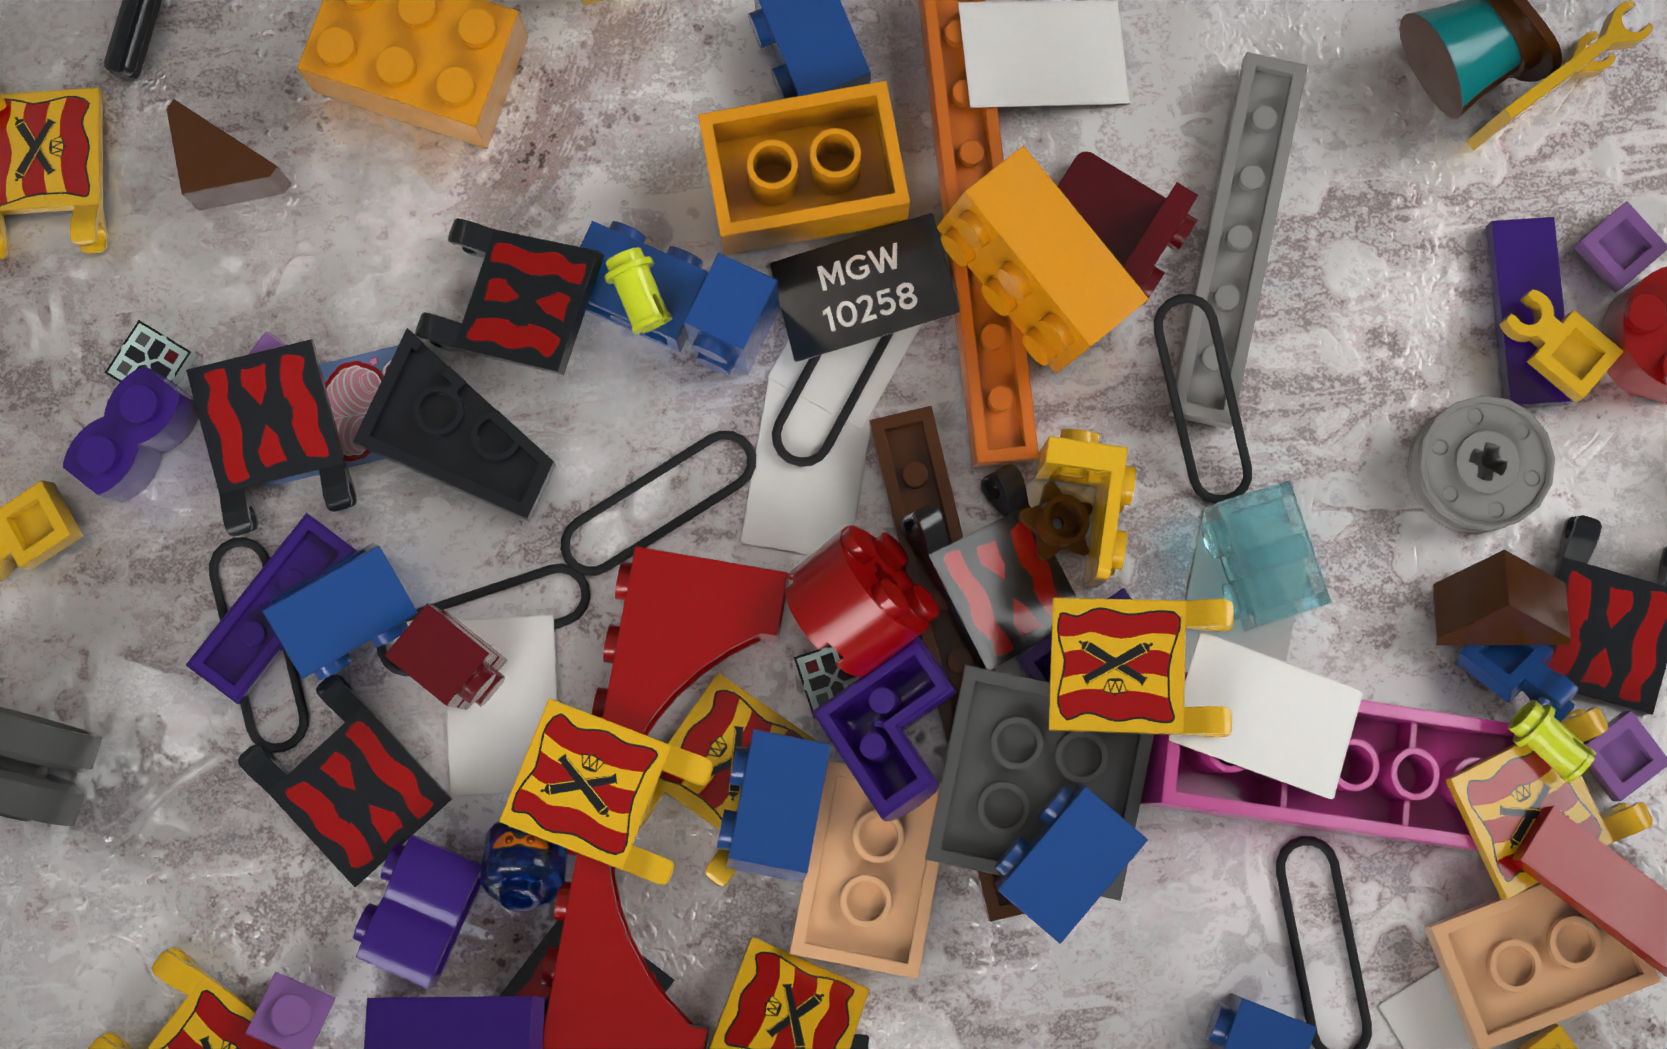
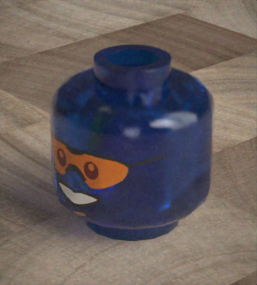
[480,820,568,912]

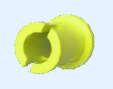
[604,247,672,335]
[1508,700,1596,783]

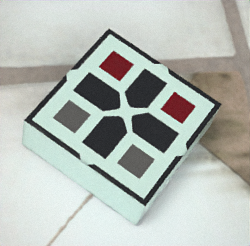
[105,320,197,385]
[794,645,861,719]

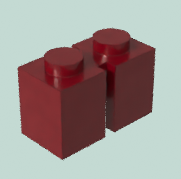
[384,603,507,710]

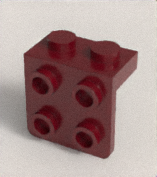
[1057,151,1198,305]

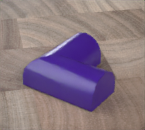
[812,637,958,821]

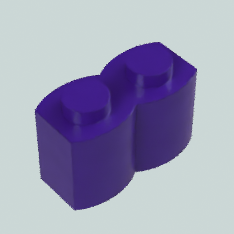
[63,366,199,503]
[353,835,489,989]

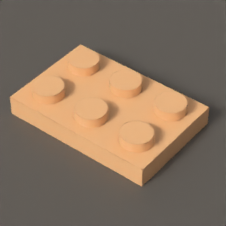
[790,761,940,979]
[1424,883,1661,1049]

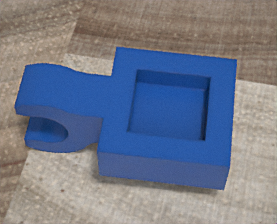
[1458,645,1578,722]

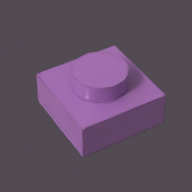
[1573,201,1667,293]
[1583,711,1667,801]
[246,971,336,1049]

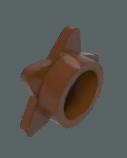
[1017,481,1093,561]

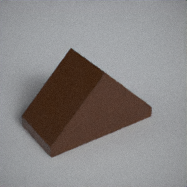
[167,99,292,211]
[1433,549,1571,645]

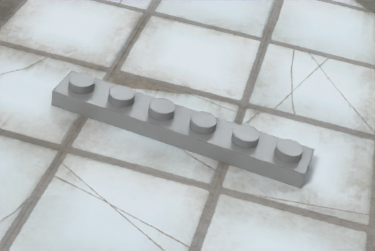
[1168,52,1308,429]

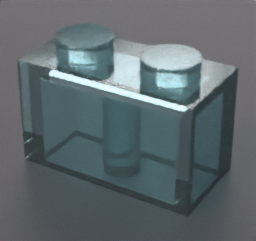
[1201,480,1332,632]

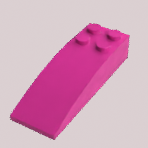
[1140,672,1515,851]

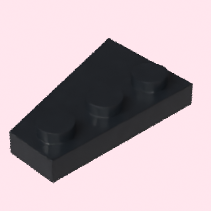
[353,328,556,522]

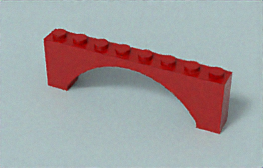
[541,546,789,1049]

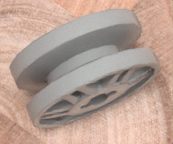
[1407,395,1555,535]

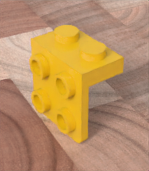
[1034,429,1136,588]

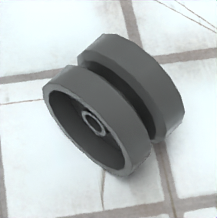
[0,707,102,826]

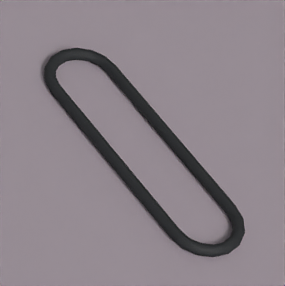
[1153,294,1252,504]
[772,333,894,467]
[560,431,756,576]
[209,537,309,753]
[377,563,591,677]
[1276,836,1372,1049]

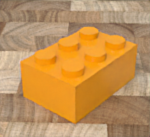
[297,0,529,149]
[698,81,910,256]
[936,145,1149,374]

